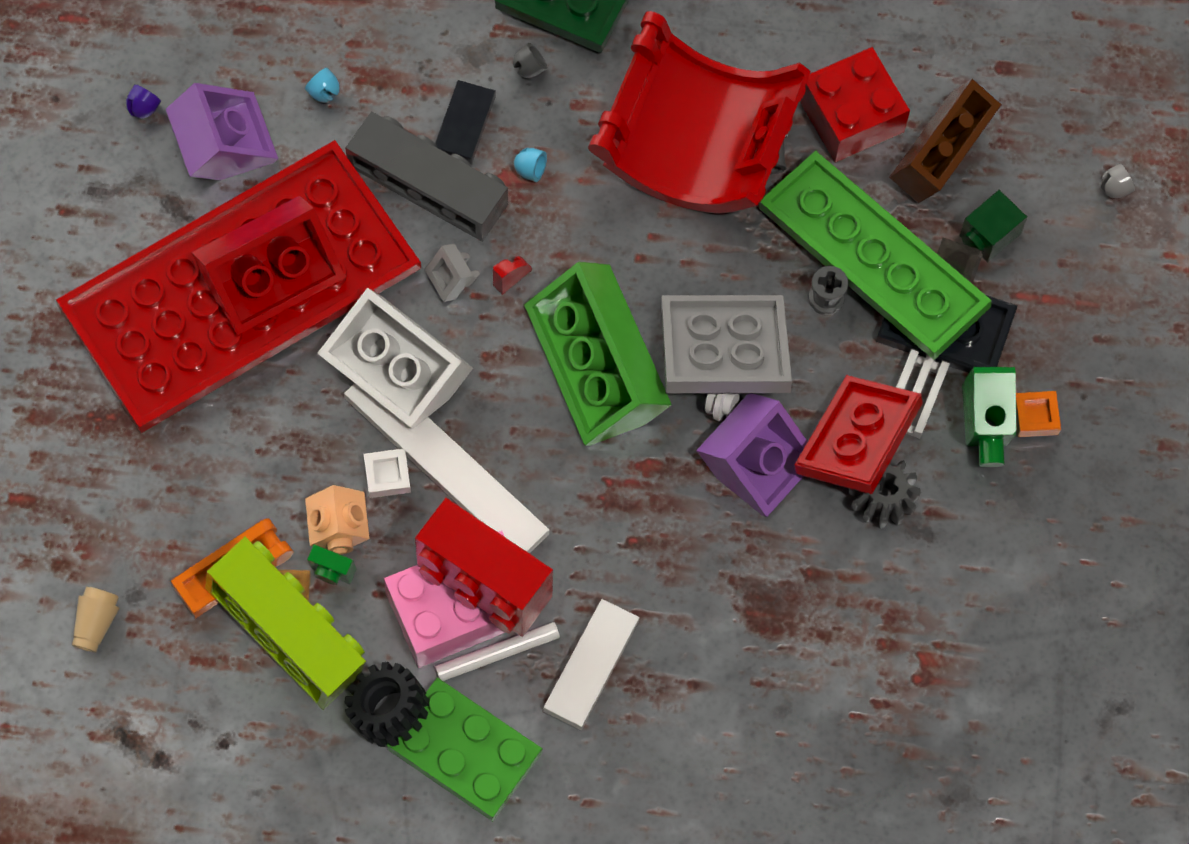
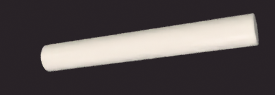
[435,622,560,681]

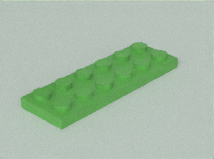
[759,150,992,360]

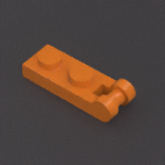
[171,518,294,619]

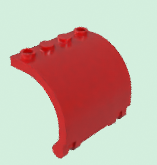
[588,11,811,213]

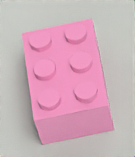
[384,531,505,668]

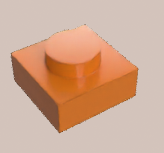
[1016,391,1061,437]

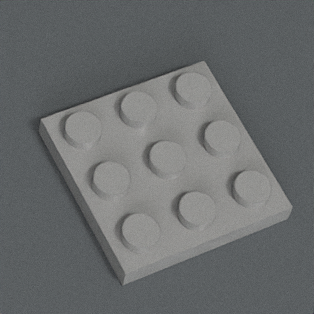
[661,295,792,393]

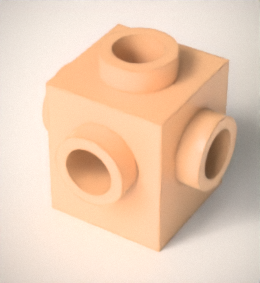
[305,485,370,555]

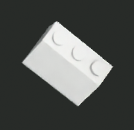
[318,288,473,428]

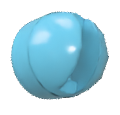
[305,68,340,103]
[514,148,547,182]

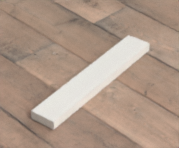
[344,383,549,553]

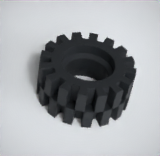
[344,662,429,747]

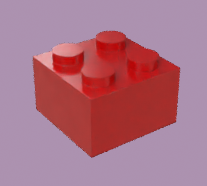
[800,47,910,163]

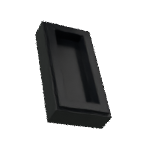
[435,80,496,164]

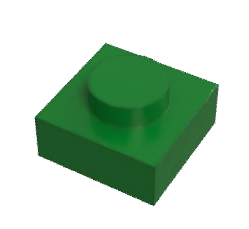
[307,544,357,585]

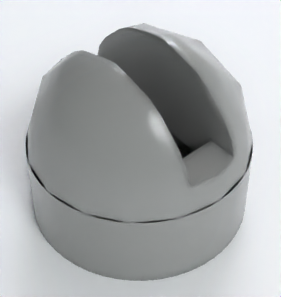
[1101,163,1135,199]

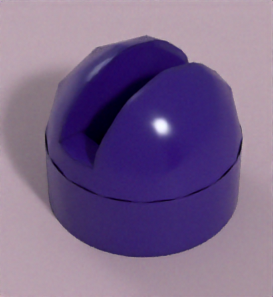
[126,84,161,119]

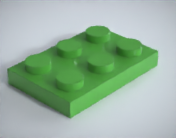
[387,677,543,822]

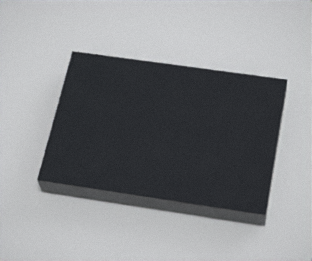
[876,295,1018,373]

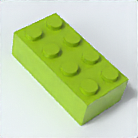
[205,536,366,710]

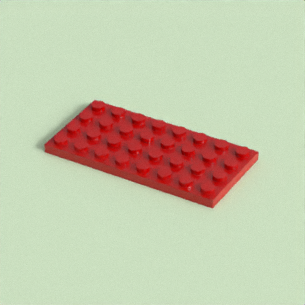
[56,140,421,433]

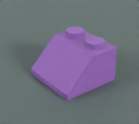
[166,83,278,180]
[696,393,808,517]

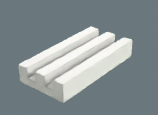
[896,349,950,439]

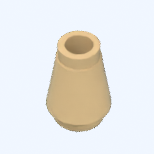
[72,587,120,653]

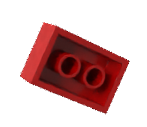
[415,498,553,637]

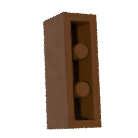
[889,79,1002,203]

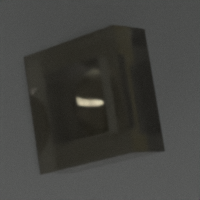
[937,238,984,284]

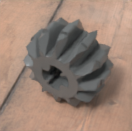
[849,460,921,529]

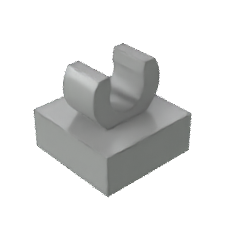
[424,244,480,302]

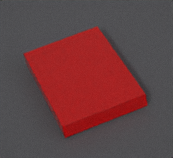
[794,375,923,494]

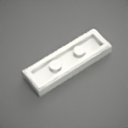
[543,599,639,731]

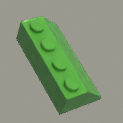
[524,262,672,446]

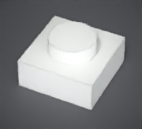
[364,448,411,498]

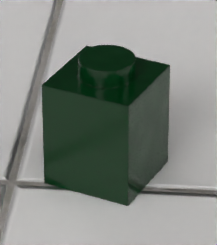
[959,190,1028,263]

